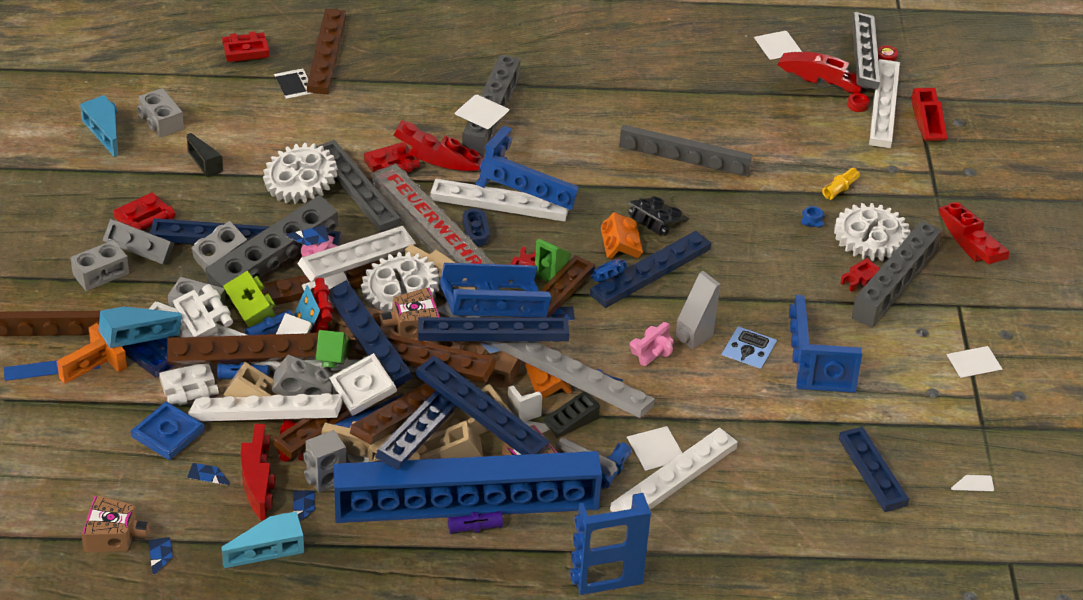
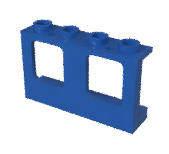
[440,263,551,317]
[570,493,651,595]

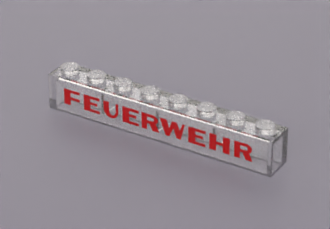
[372,164,496,290]

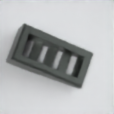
[186,133,223,177]
[543,391,600,438]

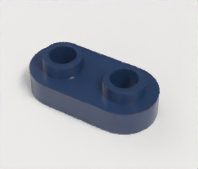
[462,208,490,246]

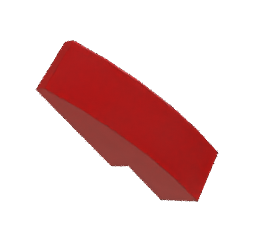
[911,88,947,141]

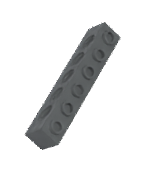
[462,55,521,157]
[205,195,338,299]
[852,220,942,328]

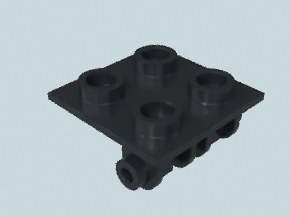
[628,196,689,236]

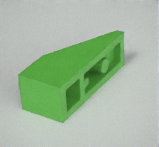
[316,330,353,369]

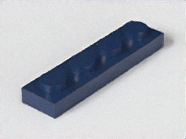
[839,426,909,512]

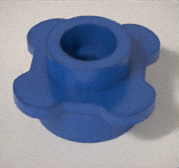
[801,206,825,227]

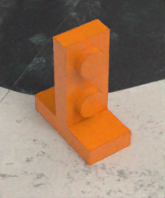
[57,323,127,384]

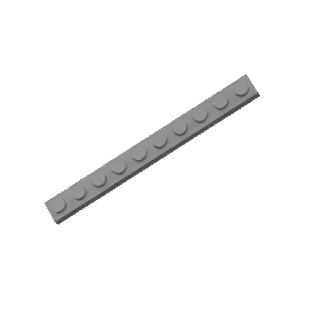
[437,302,655,418]

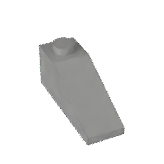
[676,271,720,349]

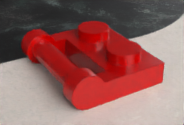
[113,192,176,230]

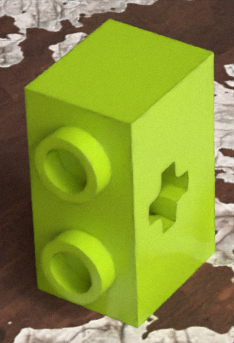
[223,271,276,327]

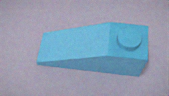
[222,511,304,568]

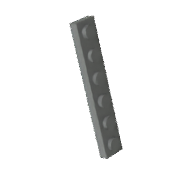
[852,12,880,90]
[619,125,753,177]
[316,140,400,232]

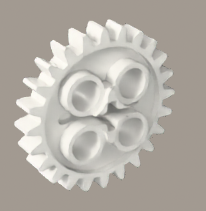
[263,143,338,204]
[834,203,910,261]
[361,252,440,312]

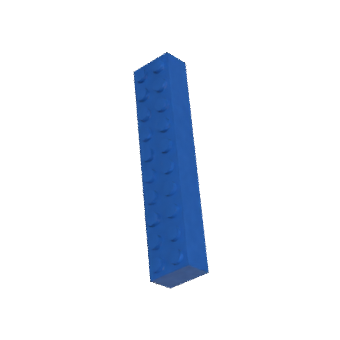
[333,451,602,523]

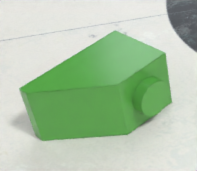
[535,239,571,282]

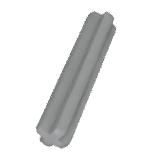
[556,438,617,476]

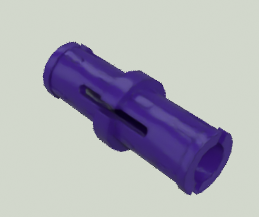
[448,511,503,534]

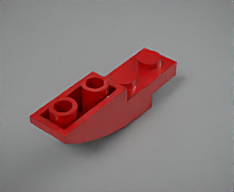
[777,52,862,93]
[393,119,484,171]
[939,202,1009,264]
[241,424,275,520]

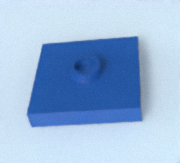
[131,402,205,461]

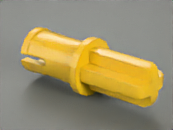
[822,168,860,200]

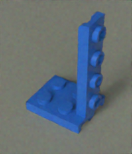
[476,126,579,210]
[789,295,862,393]

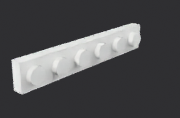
[869,59,900,148]
[430,179,569,221]
[297,226,416,282]
[188,393,343,421]
[610,428,738,512]

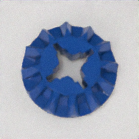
[591,259,628,282]

